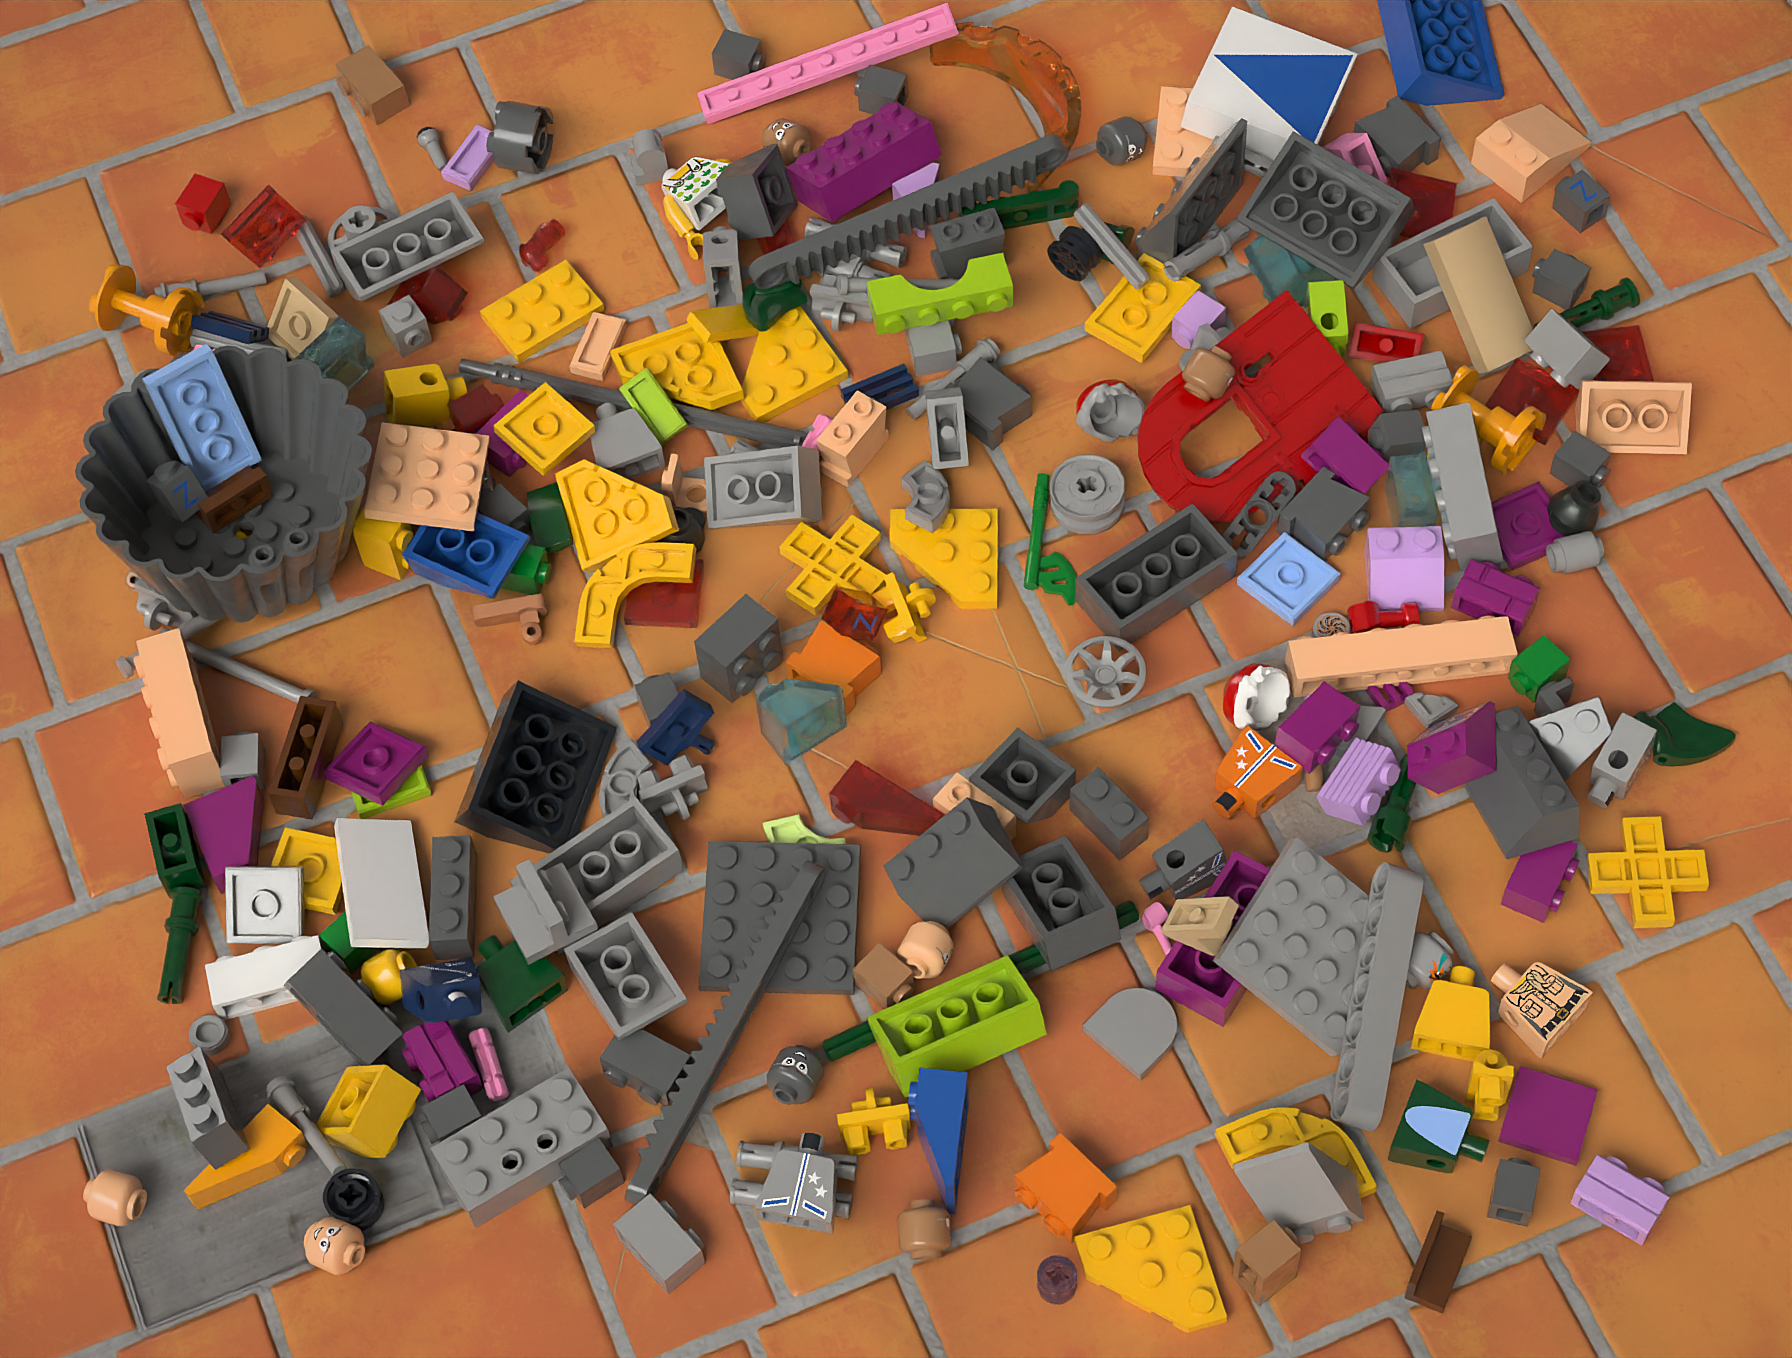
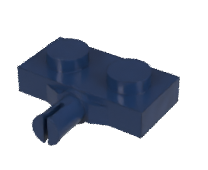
[636,689,714,765]

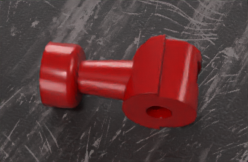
[1347,601,1420,634]

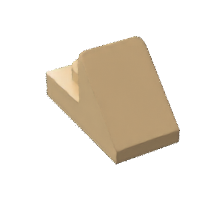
[1161,897,1239,956]

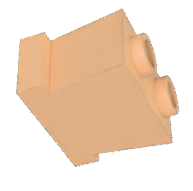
[816,391,889,488]

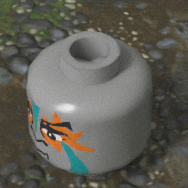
[1406,931,1454,990]

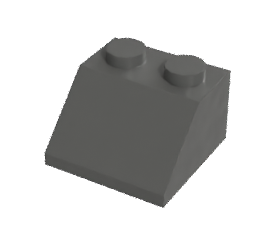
[716,144,798,240]
[969,727,1076,824]

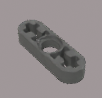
[1221,472,1296,561]

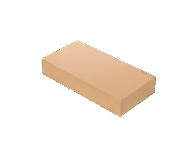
[569,312,627,381]

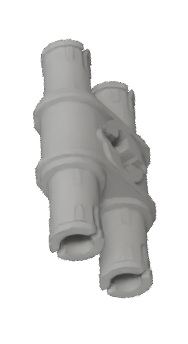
[805,216,907,278]
[730,1141,858,1219]

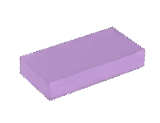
[441,124,494,191]

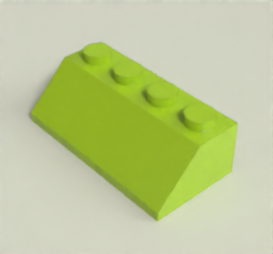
[867,955,1047,1098]

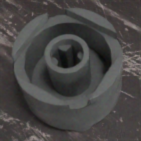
[486,101,553,175]

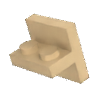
[267,276,356,367]

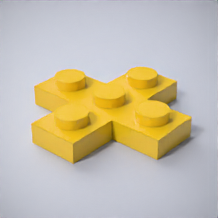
[779,515,886,616]
[1586,816,1709,928]

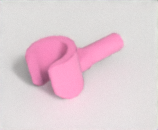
[1142,902,1172,956]

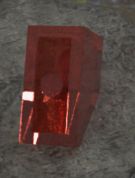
[387,266,468,325]

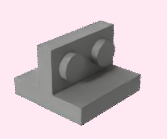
[493,859,598,965]

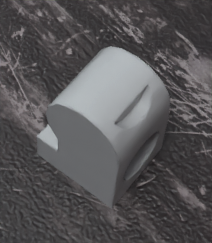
[630,129,668,185]

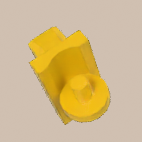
[871,572,936,644]
[1465,1049,1514,1121]
[837,1087,911,1155]

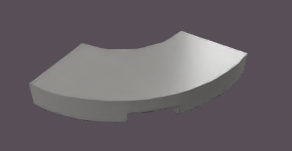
[901,460,950,533]
[599,738,654,817]

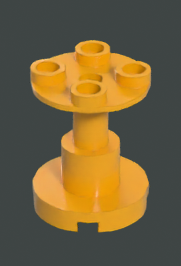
[89,264,204,357]
[1431,365,1546,475]

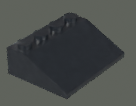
[454,680,617,854]

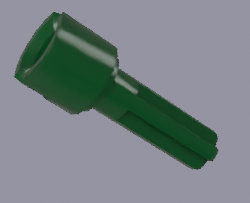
[1367,754,1416,853]

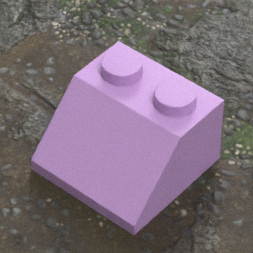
[1364,526,1444,612]

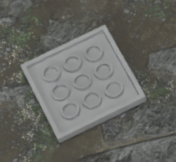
[1213,837,1369,1057]

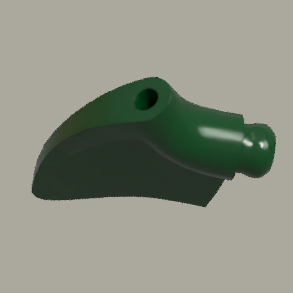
[742,278,808,332]
[1633,702,1736,767]

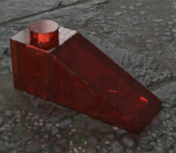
[829,760,945,836]

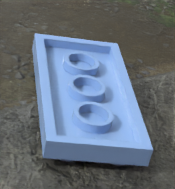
[142,344,262,492]

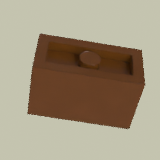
[196,465,273,534]
[1404,1210,1472,1314]

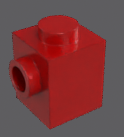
[175,173,231,234]

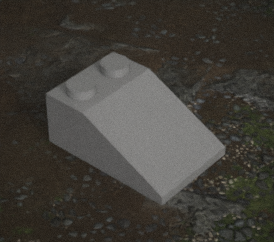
[704,446,822,529]
[564,912,688,1040]
[1233,1142,1365,1244]

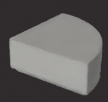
[1404,692,1458,730]

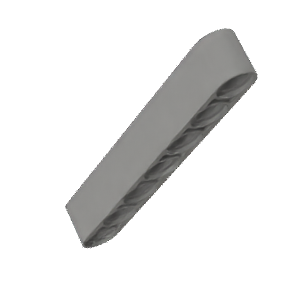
[1330,862,1423,1132]

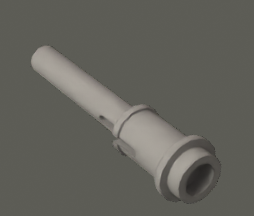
[154,271,267,298]
[906,338,1000,420]
[266,1076,346,1176]

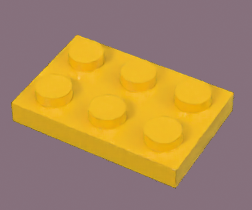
[1085,253,1201,363]
[480,260,605,363]

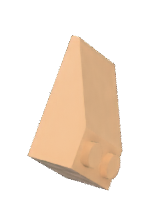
[1471,104,1592,203]

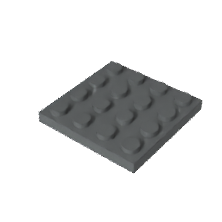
[699,841,861,995]

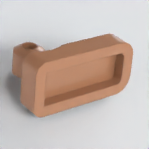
[472,594,548,645]

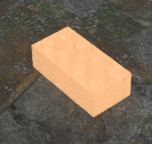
[133,628,225,799]

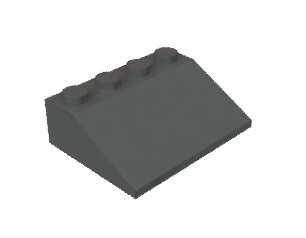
[1135,118,1248,264]
[1236,131,1416,289]

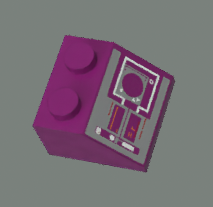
[1407,701,1496,794]

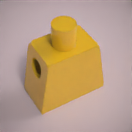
[384,364,467,428]
[1410,966,1490,1062]

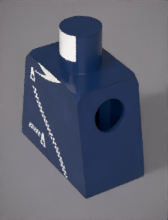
[400,957,482,1023]

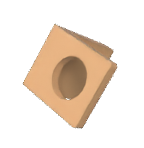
[661,454,707,513]

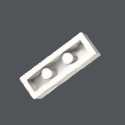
[205,935,326,1020]

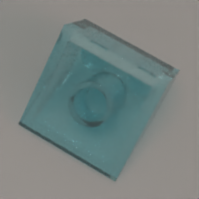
[1244,235,1337,306]
[755,678,847,765]

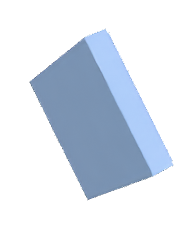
[1237,532,1341,626]

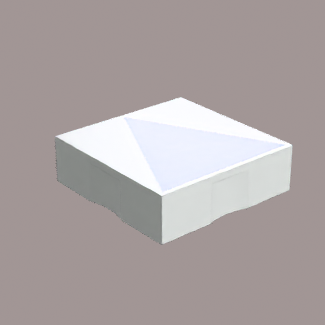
[1180,7,1357,161]

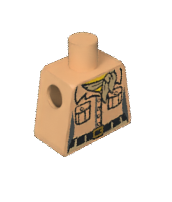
[1491,962,1593,1059]

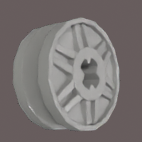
[1050,455,1125,534]

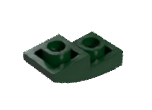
[527,482,573,554]

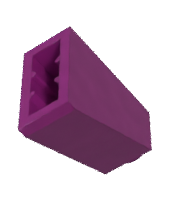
[183,776,264,894]

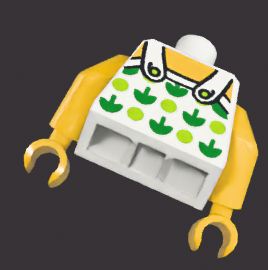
[661,157,732,260]

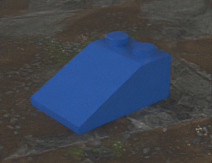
[402,512,531,599]
[908,1068,969,1214]

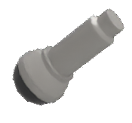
[417,127,447,171]

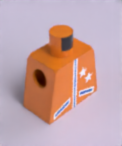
[1212,725,1303,819]

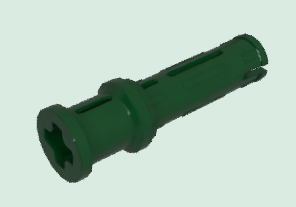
[1534,278,1640,328]
[157,887,204,1004]

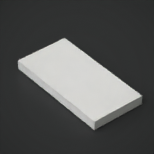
[334,818,429,948]

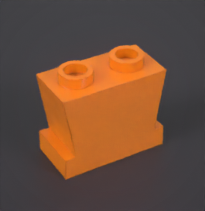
[785,620,882,716]
[1014,1133,1117,1243]

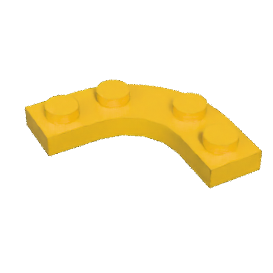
[574,542,697,648]
[1215,1107,1377,1199]

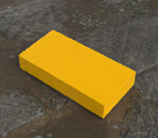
[686,304,759,343]

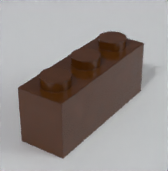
[268,696,344,820]

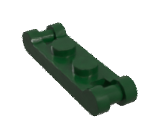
[958,180,1079,230]

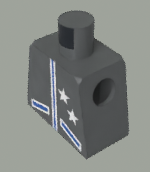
[1139,819,1227,900]

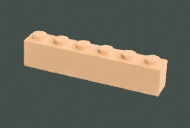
[1285,616,1518,698]

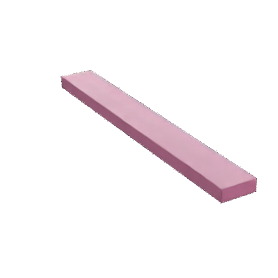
[697,3,959,124]

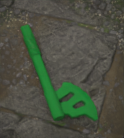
[1024,473,1076,606]

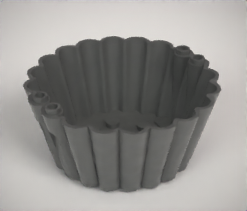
[75,345,372,623]

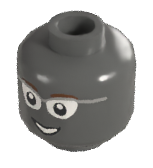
[1096,116,1147,165]
[766,1045,824,1105]

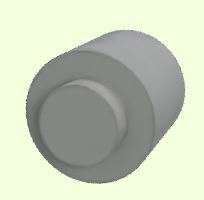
[1546,531,1604,574]

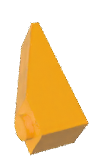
[184,1104,309,1209]

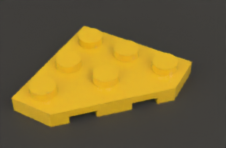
[741,306,848,423]
[609,323,744,410]
[555,459,679,573]
[890,508,998,609]
[1074,1205,1227,1333]

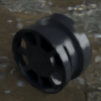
[1047,226,1103,281]
[323,1168,384,1231]

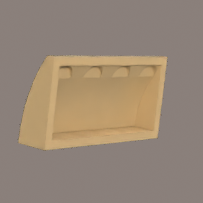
[1423,216,1533,374]

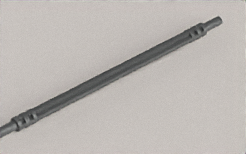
[459,359,822,457]

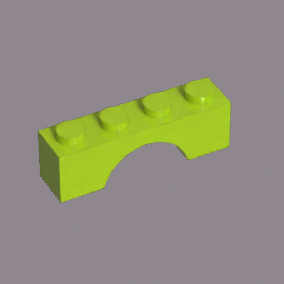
[866,253,1013,335]

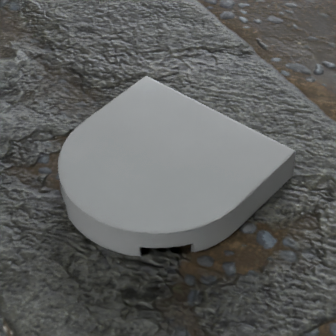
[1082,988,1177,1080]

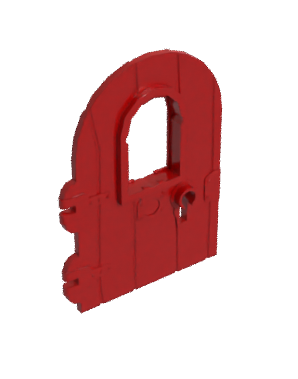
[1137,290,1383,523]

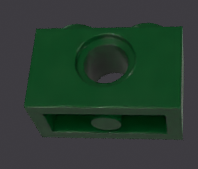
[144,803,206,898]

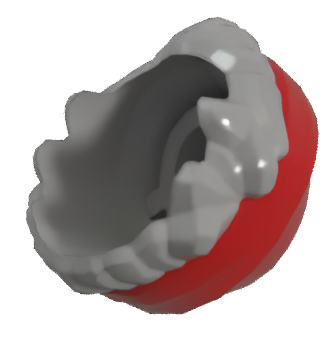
[1076,379,1145,442]

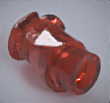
[519,219,565,272]

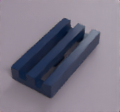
[191,311,269,344]
[840,364,919,410]

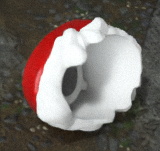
[1223,663,1291,730]

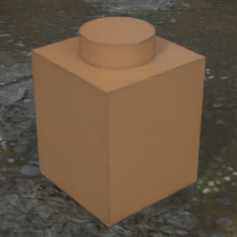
[853,943,915,1010]

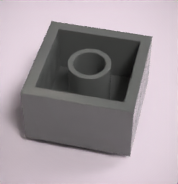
[694,594,783,703]

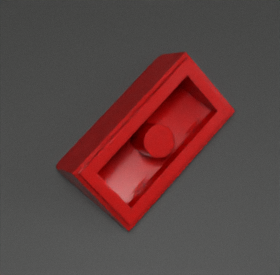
[1348,322,1425,363]

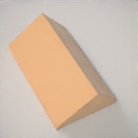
[1575,380,1692,454]

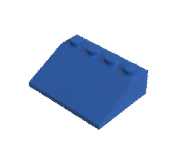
[1377,0,1504,106]

